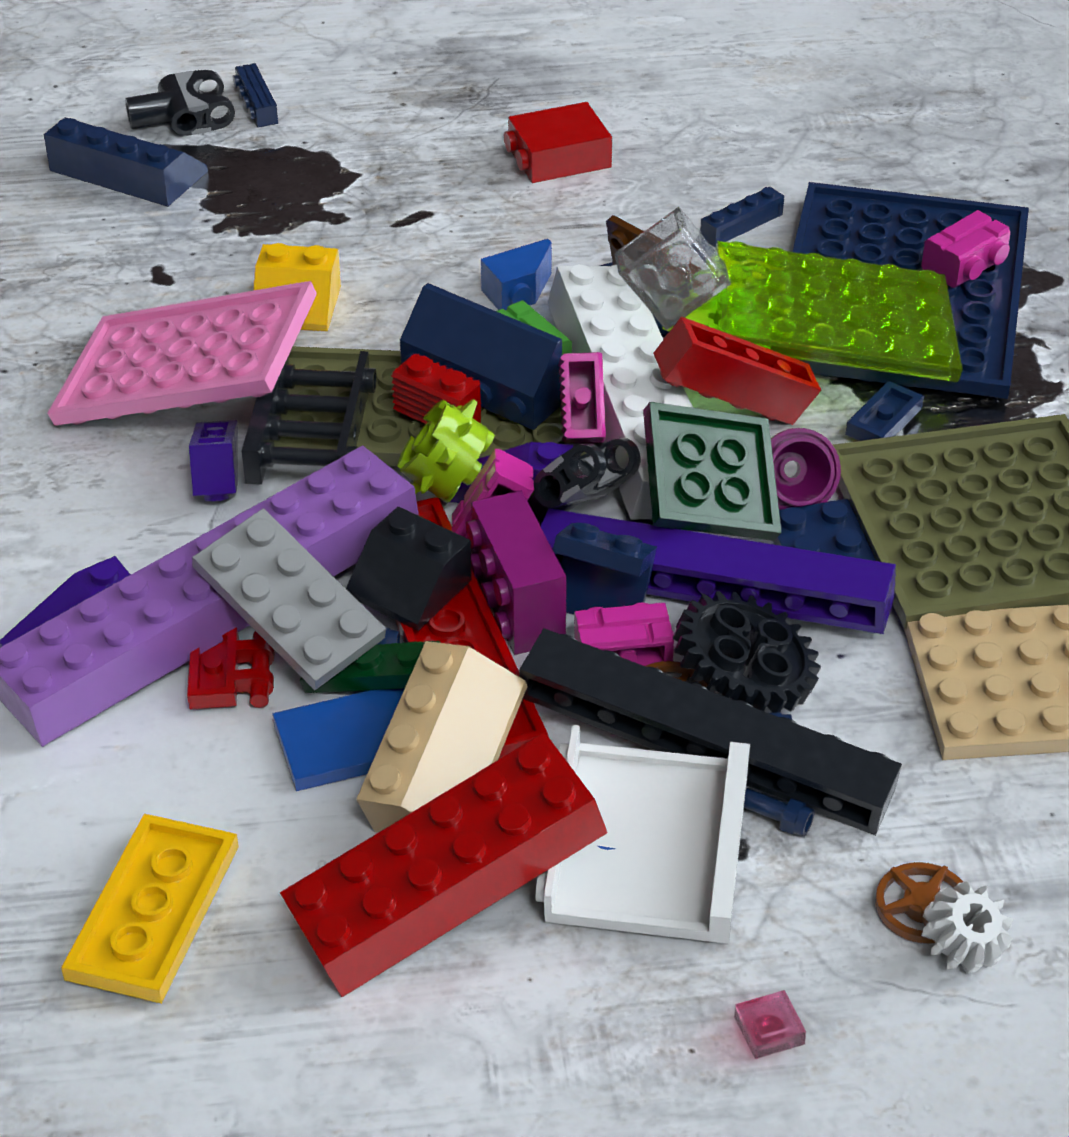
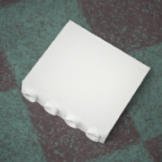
[536,725,750,944]

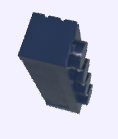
[233,63,278,128]
[700,186,784,248]

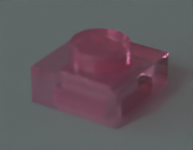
[734,990,806,1059]

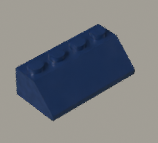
[44,117,208,207]
[400,283,562,430]

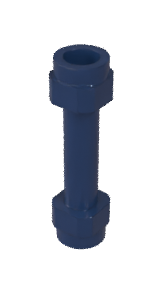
[744,788,815,837]

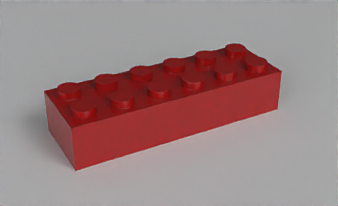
[280,732,608,997]

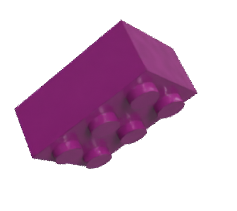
[466,491,566,655]

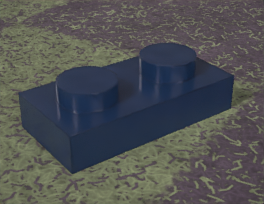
[845,381,924,441]

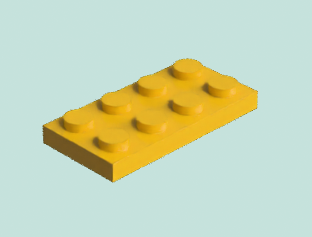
[61,813,239,1004]

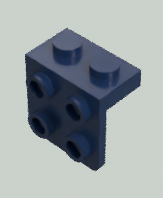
[553,523,657,615]

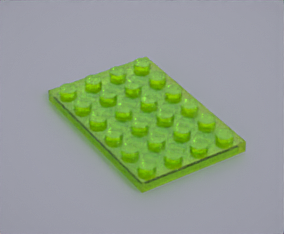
[714,241,963,382]

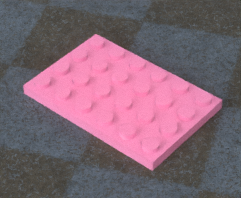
[47,281,317,426]

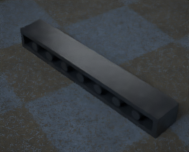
[519,628,902,836]

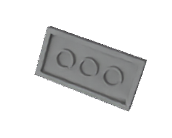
[192,508,386,690]

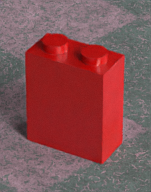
[504,102,612,183]

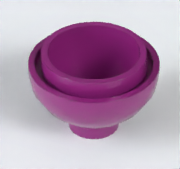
[771,428,841,509]

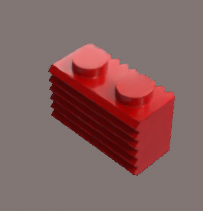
[391,354,481,424]

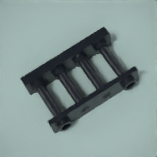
[241,351,377,484]

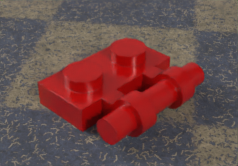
[187,627,275,709]

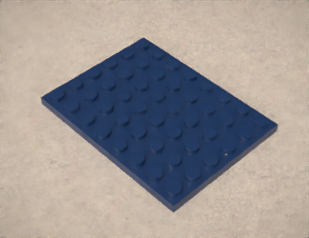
[770,182,1029,399]

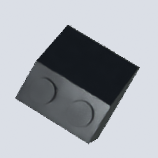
[346,506,472,631]

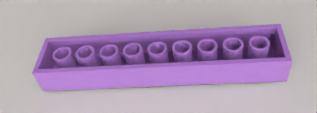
[0,445,419,747]

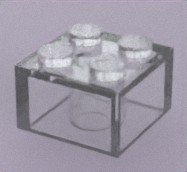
[615,207,731,330]

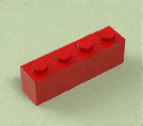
[653,316,822,425]

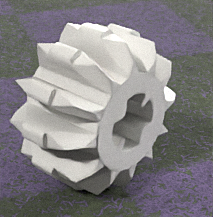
[921,881,1014,974]

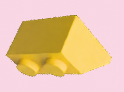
[253,243,341,331]

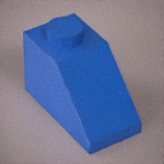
[481,239,552,310]

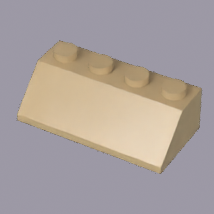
[356,641,527,832]

